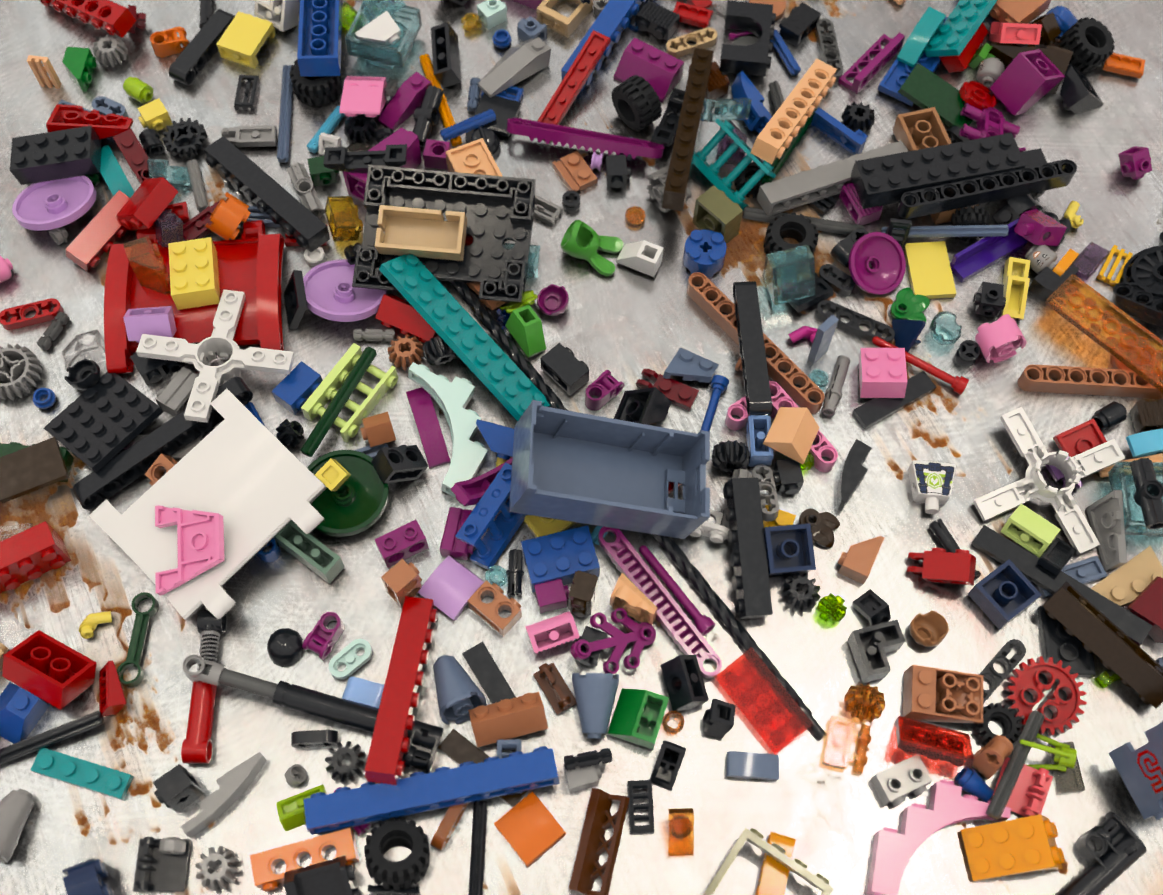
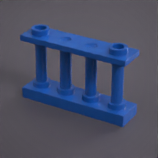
[455,462,526,571]

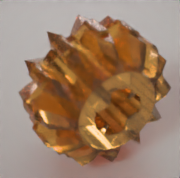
[844,682,886,723]

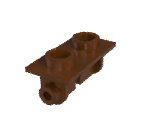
[533,663,576,715]

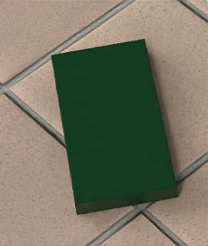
[898,63,973,128]

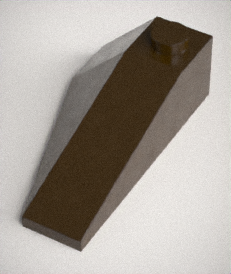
[989,42,1073,94]

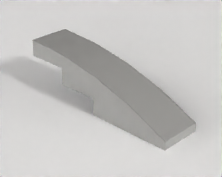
[180,752,267,838]

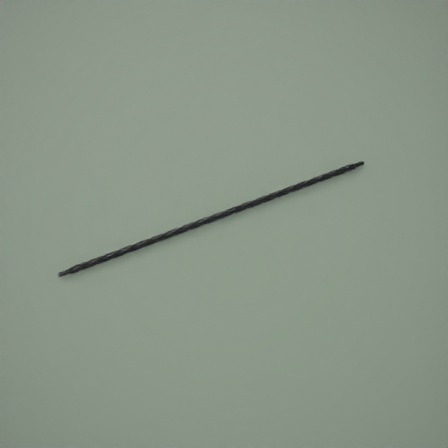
[449,281,827,740]

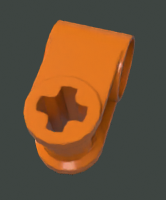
[150,27,190,58]

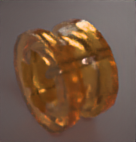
[662,711,685,735]

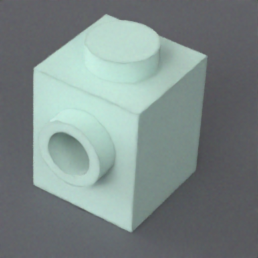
[477,0,508,30]

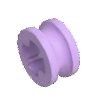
[591,152,603,171]

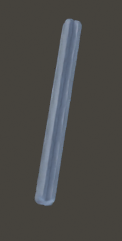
[277,65,293,163]
[881,225,1008,238]

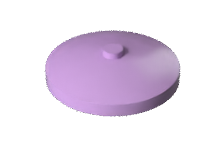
[12,175,97,231]
[303,260,387,322]

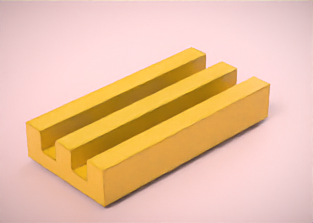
[1096,245,1133,287]

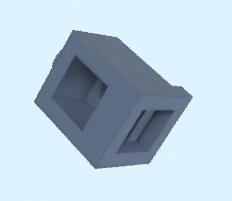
[517,16,547,42]

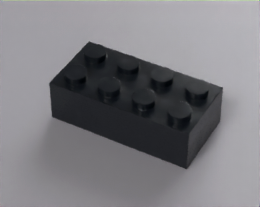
[10,126,101,185]

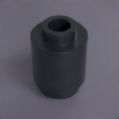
[1092,401,1127,431]

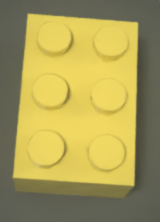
[168,237,220,310]

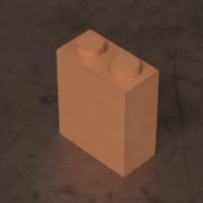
[989,0,1051,24]

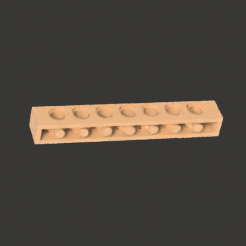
[750,59,837,164]

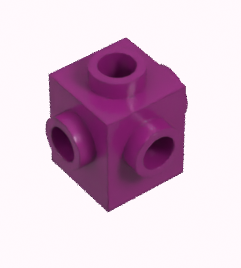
[1118,146,1152,179]

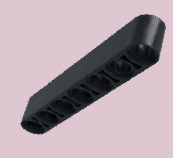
[733,281,772,416]

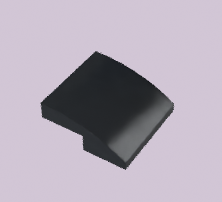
[474,93,522,137]

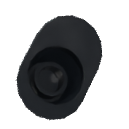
[465,126,501,159]

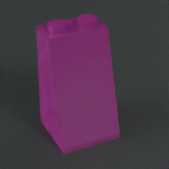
[343,128,422,202]

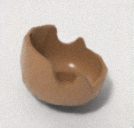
[909,611,949,647]

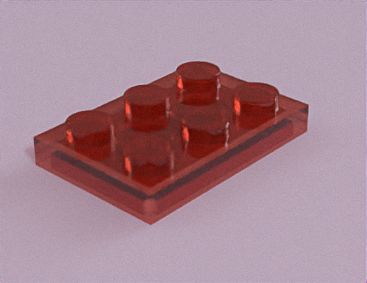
[895,716,974,768]

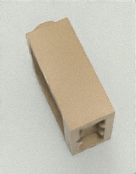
[537,0,593,38]

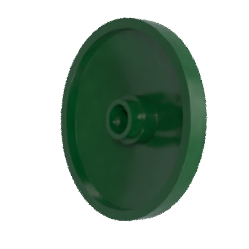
[307,450,389,537]

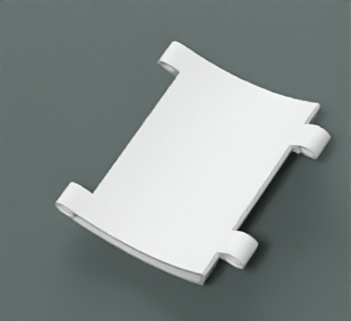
[89,389,326,620]

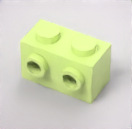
[1000,503,1061,558]

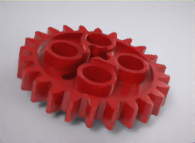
[1005,656,1087,736]

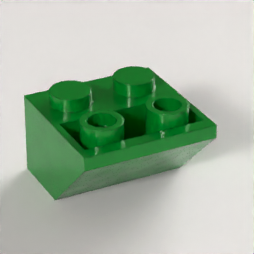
[607,688,669,750]

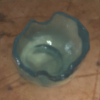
[929,311,962,346]

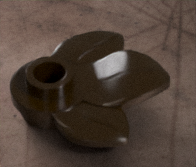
[799,508,840,548]

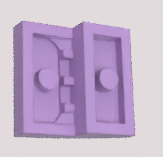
[418,555,484,620]

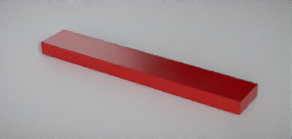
[538,30,611,125]

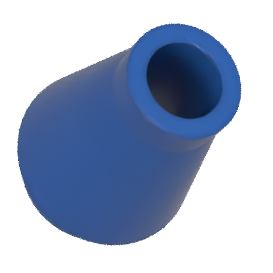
[955,766,994,802]

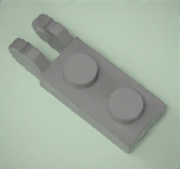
[221,125,277,147]

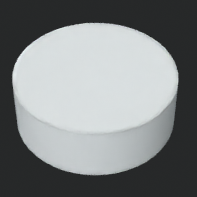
[304,247,326,267]

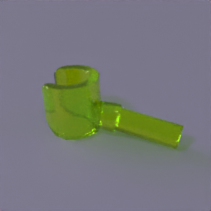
[1094,671,1120,688]

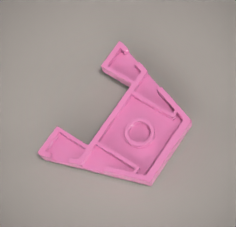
[155,506,224,595]

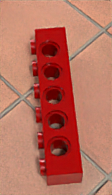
[39,0,136,38]

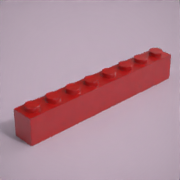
[364,596,438,785]

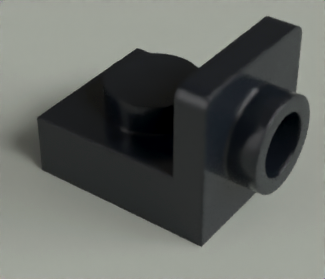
[852,589,891,626]

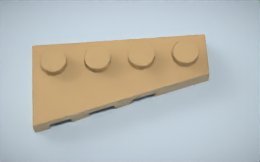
[1091,546,1163,607]

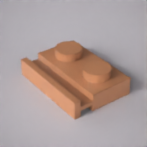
[552,150,598,192]

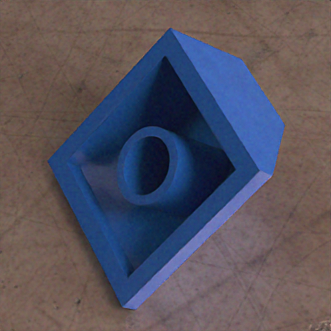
[476,419,514,460]
[0,682,50,744]

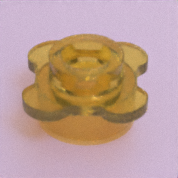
[461,13,482,32]

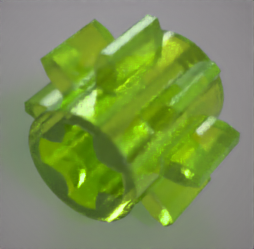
[817,593,847,624]

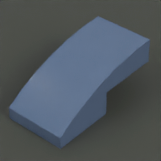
[726,751,779,781]

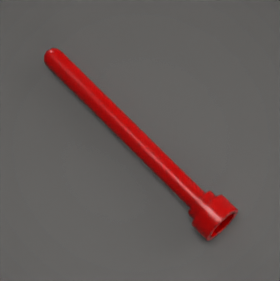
[872,336,969,395]

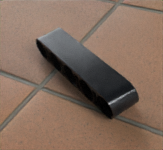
[169,9,235,85]

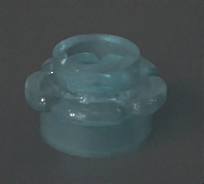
[808,369,829,389]
[485,565,508,586]

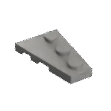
[1086,490,1127,571]

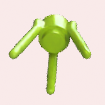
[1020,734,1077,772]

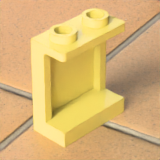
[216,11,276,69]

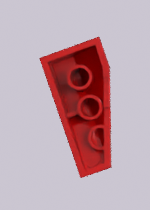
[46,104,133,139]

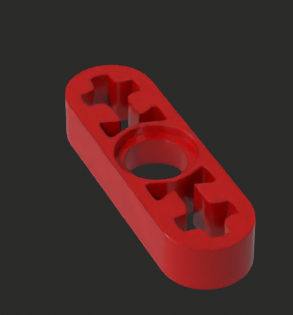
[0,298,64,330]

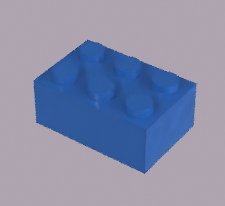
[521,525,600,593]

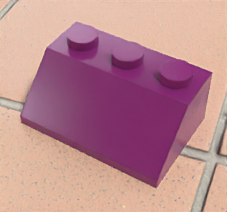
[614,37,684,103]

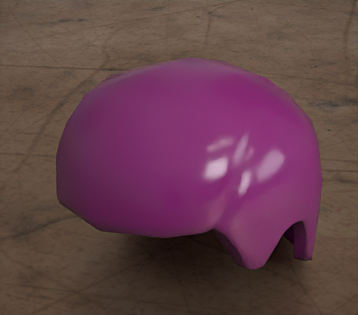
[537,284,569,316]

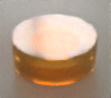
[625,206,645,227]

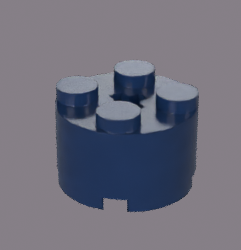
[62,857,114,895]

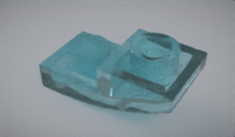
[147,159,190,188]

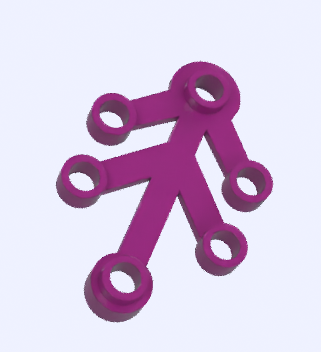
[571,608,656,674]

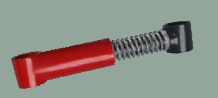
[181,610,227,764]

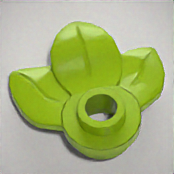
[500,290,537,314]

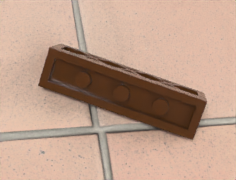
[569,788,630,895]

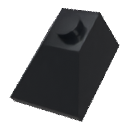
[1060,64,1104,114]
[614,387,672,425]

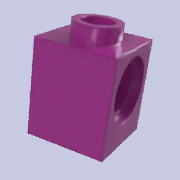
[423,139,451,170]

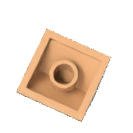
[763,407,820,464]

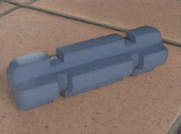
[467,77,481,112]

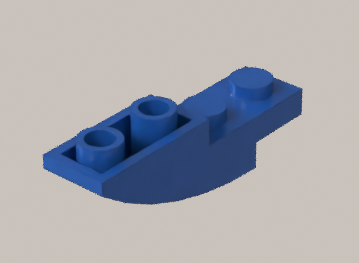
[731,71,772,134]

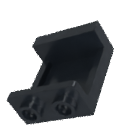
[283,855,361,895]

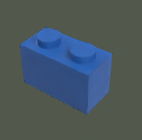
[272,361,323,415]

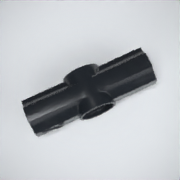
[413,86,444,147]
[1130,458,1163,530]

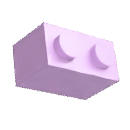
[123,306,177,343]

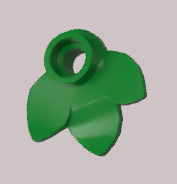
[890,287,930,322]

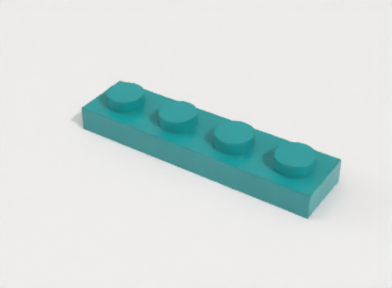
[30,748,134,800]

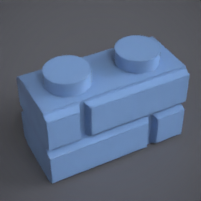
[746,415,774,467]

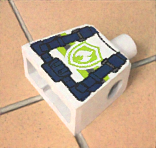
[908,460,956,514]

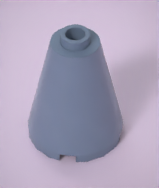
[433,655,487,724]
[572,673,619,739]

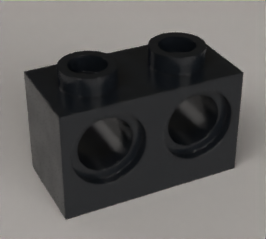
[371,445,428,484]

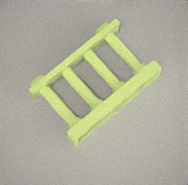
[301,343,398,443]

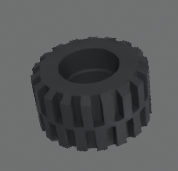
[1059,17,1115,72]
[290,59,342,106]
[611,75,662,131]
[763,212,819,269]
[364,817,430,891]

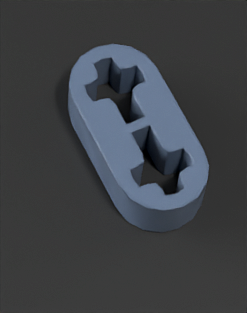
[92,96,128,117]

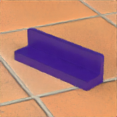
[950,219,1027,283]

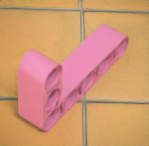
[725,381,838,472]

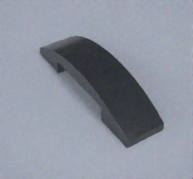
[651,88,685,147]
[323,144,408,173]

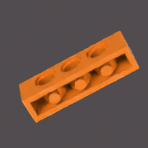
[250,828,360,891]

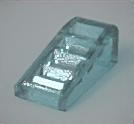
[361,0,406,23]

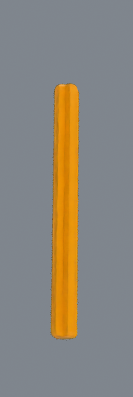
[419,54,462,147]

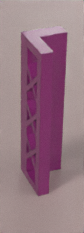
[838,32,905,94]

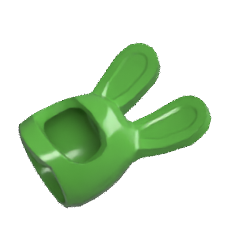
[561,220,624,276]

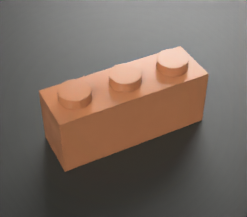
[468,691,548,748]

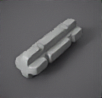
[353,328,395,342]

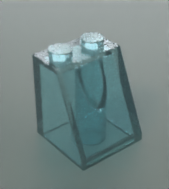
[762,244,815,305]

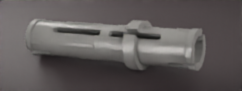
[821,355,851,416]

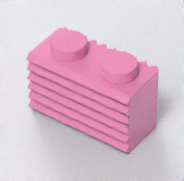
[526,611,580,654]

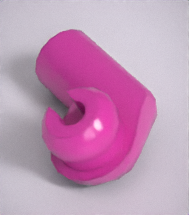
[788,326,817,344]

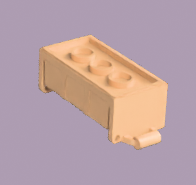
[445,138,503,176]

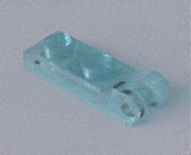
[701,98,752,122]

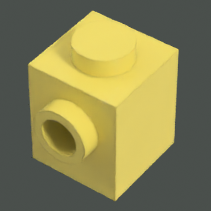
[138,98,173,131]

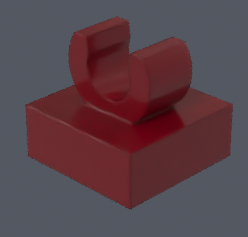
[127,5,146,34]

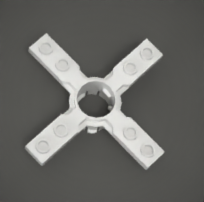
[136,289,295,423]
[973,407,1125,555]

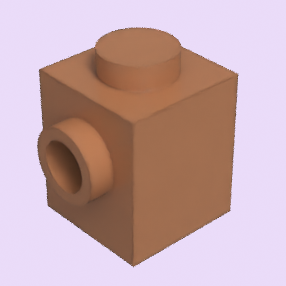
[360,412,396,448]

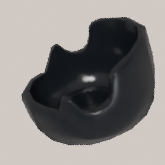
[64,359,101,391]
[267,628,303,667]

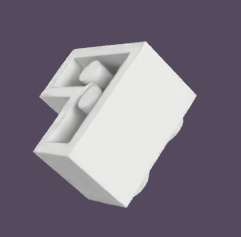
[254,0,300,32]

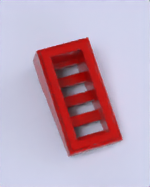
[99,660,126,717]

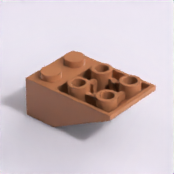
[902,664,984,724]

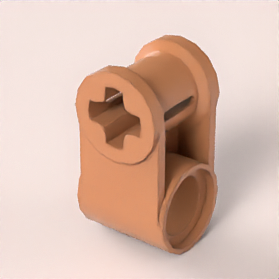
[968,735,1013,780]

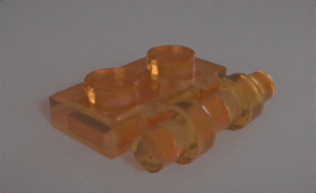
[822,715,872,774]

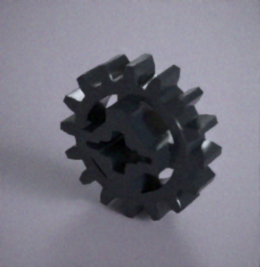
[162,118,208,158]

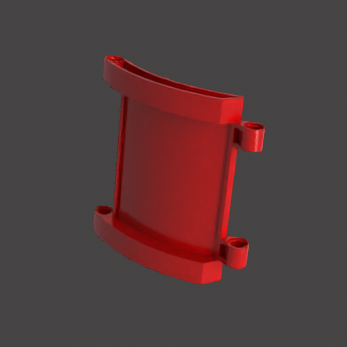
[104,220,285,374]

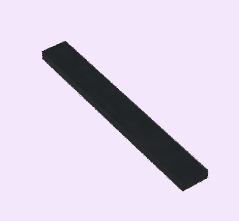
[971,525,1153,647]

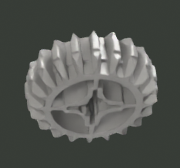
[0,344,42,401]

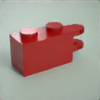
[907,548,976,586]

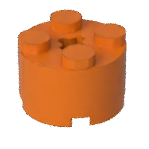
[205,192,251,241]

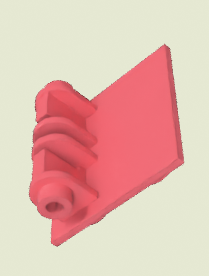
[991,757,1053,817]

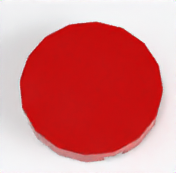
[959,81,996,110]

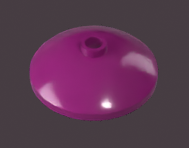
[849,232,906,295]

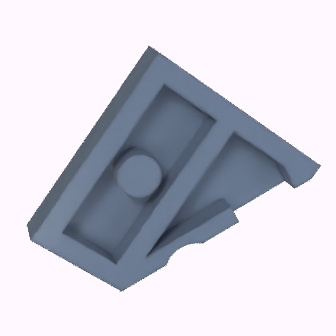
[663,347,719,383]

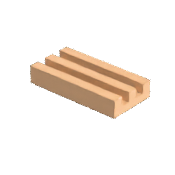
[27,55,62,89]

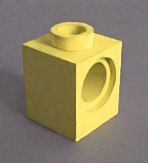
[315,458,351,491]

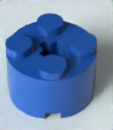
[683,230,727,278]

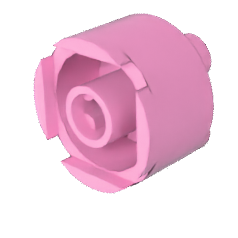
[975,314,1027,363]

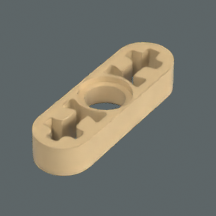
[666,27,718,58]

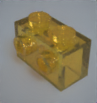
[324,196,363,241]

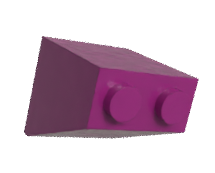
[989,49,1065,116]

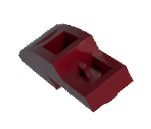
[113,129,160,185]

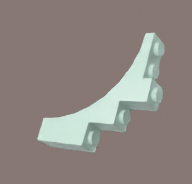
[408,362,488,498]

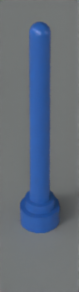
[700,375,729,431]

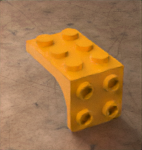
[961,814,1065,881]

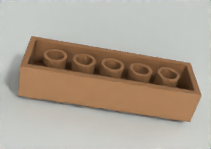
[892,107,979,225]

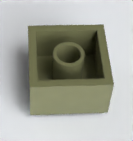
[693,185,743,244]

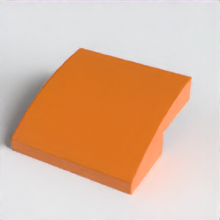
[494,791,566,867]

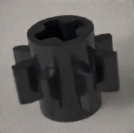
[276,419,304,448]

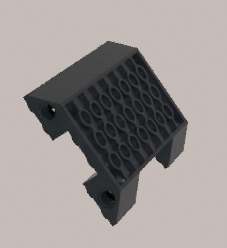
[352,165,536,303]

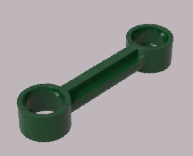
[117,592,159,687]

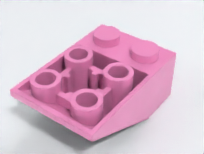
[339,76,387,117]

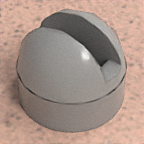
[284,764,307,786]

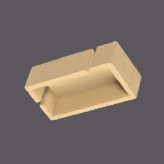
[375,205,467,261]

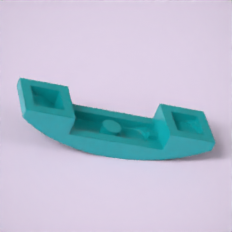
[100,144,135,197]

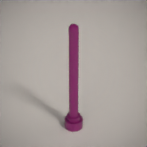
[639,545,716,636]

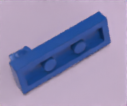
[811,107,868,155]

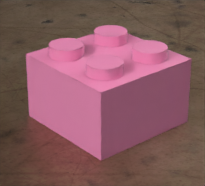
[858,348,907,398]

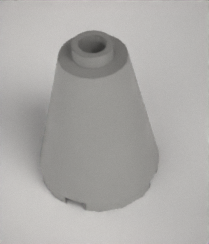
[0,788,34,863]

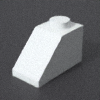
[355,11,402,47]

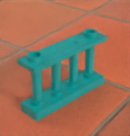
[693,118,777,211]

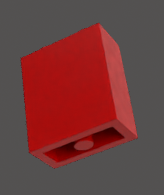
[116,177,179,230]

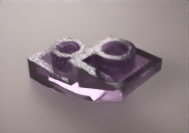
[1070,242,1110,280]

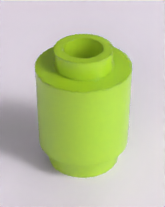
[123,77,153,104]

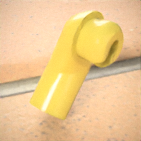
[1064,201,1084,228]
[79,611,112,639]

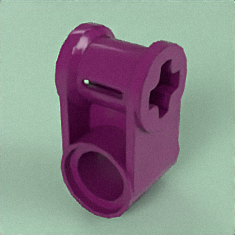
[585,370,624,411]
[302,612,344,660]

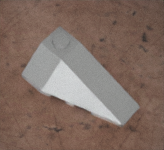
[478,37,551,98]

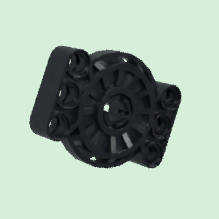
[1112,232,1163,327]

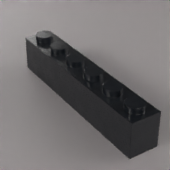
[723,478,773,619]

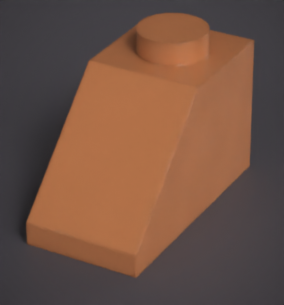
[837,536,884,584]

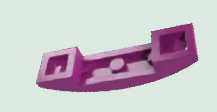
[406,387,451,469]

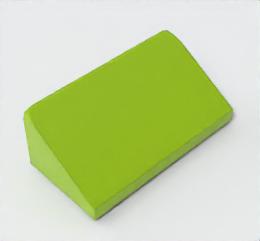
[276,784,327,831]

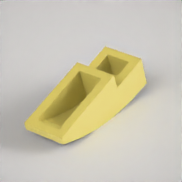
[1001,257,1031,320]

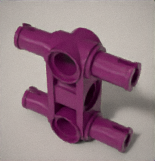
[959,103,1020,150]

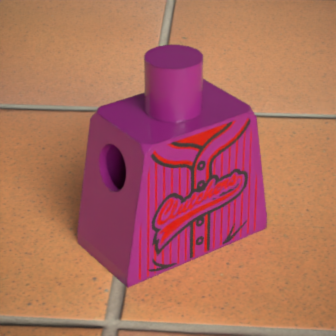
[1014,209,1067,246]

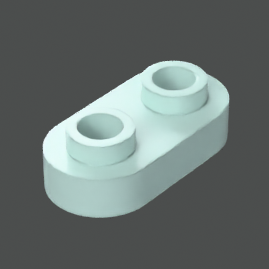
[329,639,373,680]

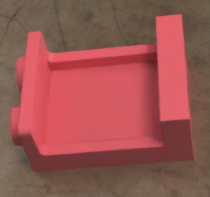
[988,21,1042,45]

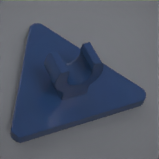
[892,319,926,352]

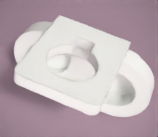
[690,510,729,543]

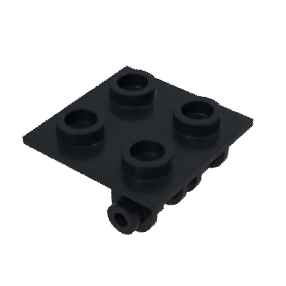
[133,837,191,892]

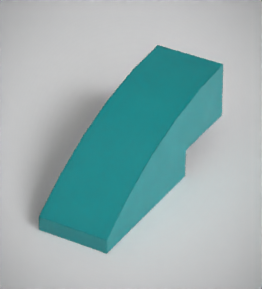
[897,7,946,68]

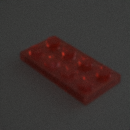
[715,647,814,755]

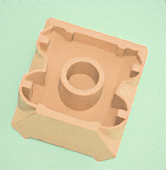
[610,573,658,626]

